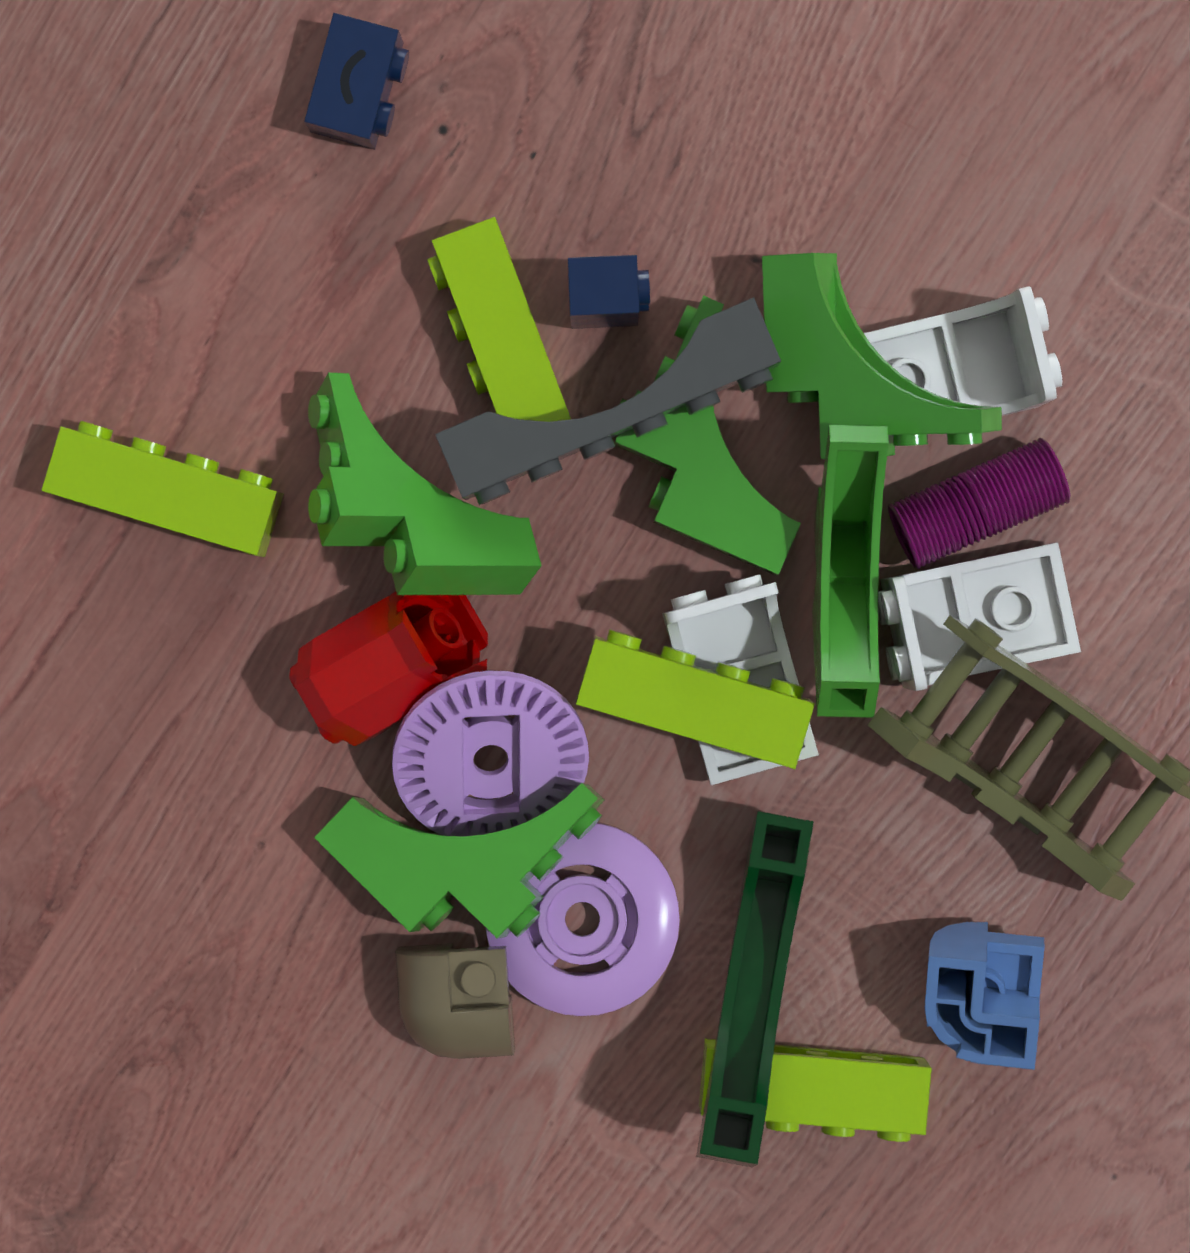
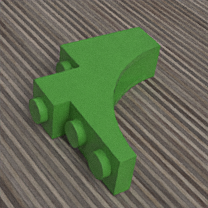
[762,253,1002,459]
[615,295,801,576]
[308,372,542,595]
[812,425,889,718]
[314,783,605,939]

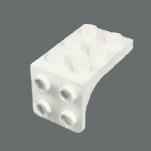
[864,286,1062,416]
[878,543,1081,691]
[662,574,819,785]

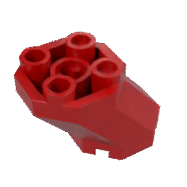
[289,591,488,746]

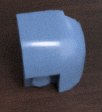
[925,922,1045,1070]

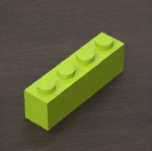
[427,217,571,422]
[41,421,284,557]
[576,630,815,769]
[699,1038,932,1142]

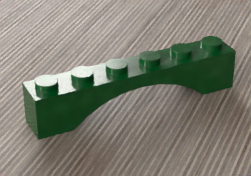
[696,811,814,1168]

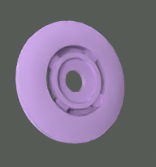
[392,670,589,837]
[486,823,680,1016]

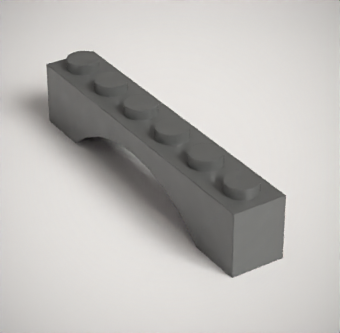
[435,297,781,505]

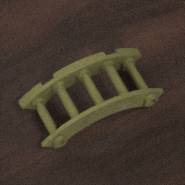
[868,615,1190,901]

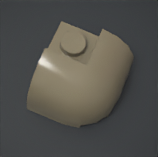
[395,943,515,1059]

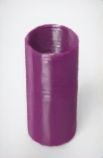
[888,438,1071,569]

